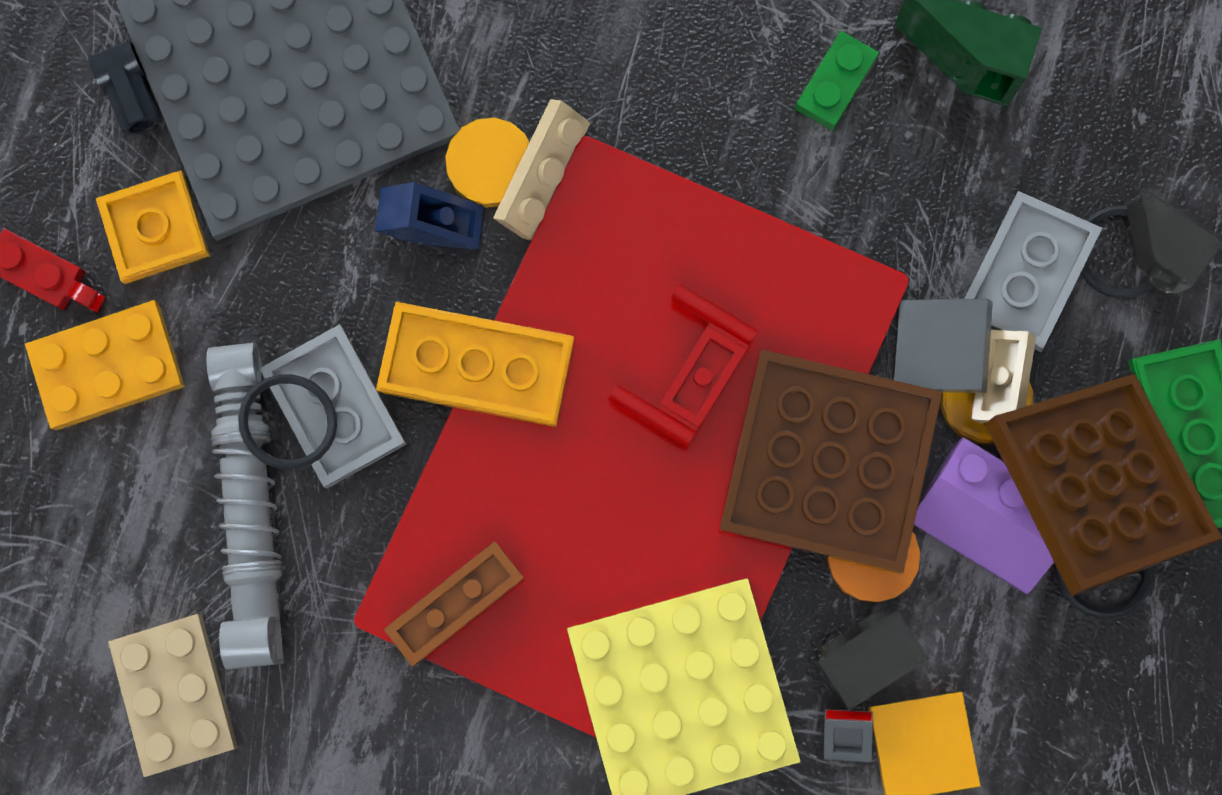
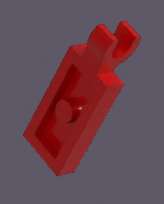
[0,228,106,313]

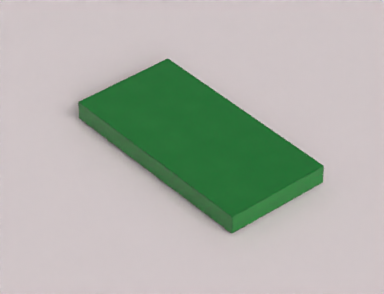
[1128,339,1222,528]

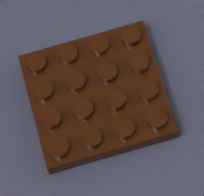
[719,349,942,574]
[985,374,1222,597]

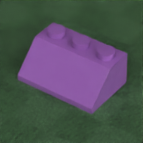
[914,437,1054,594]

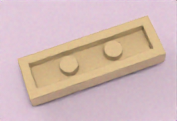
[493,99,590,240]

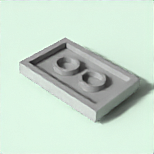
[964,191,1102,353]
[259,324,407,489]

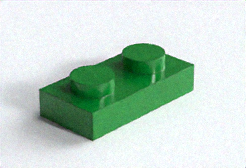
[795,31,879,131]

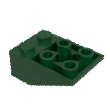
[894,0,1042,107]

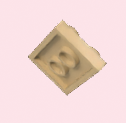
[108,614,238,777]

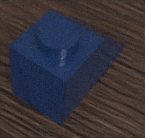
[375,182,484,250]

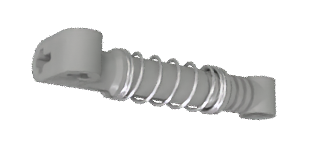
[206,342,284,670]

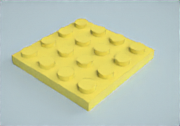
[567,578,800,795]

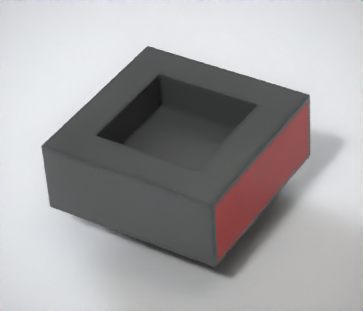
[824,709,873,762]

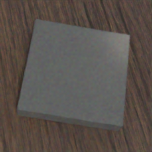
[894,299,993,393]

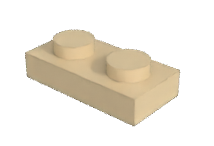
[971,330,1036,424]

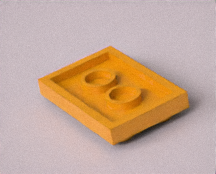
[25,300,185,431]

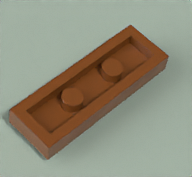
[383,541,525,667]

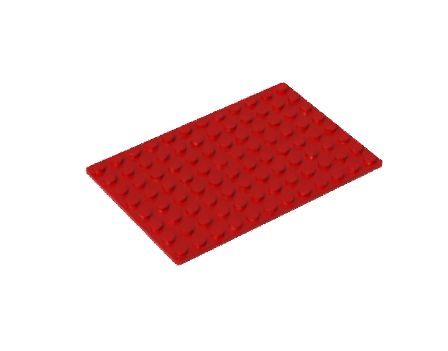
[354,136,908,737]

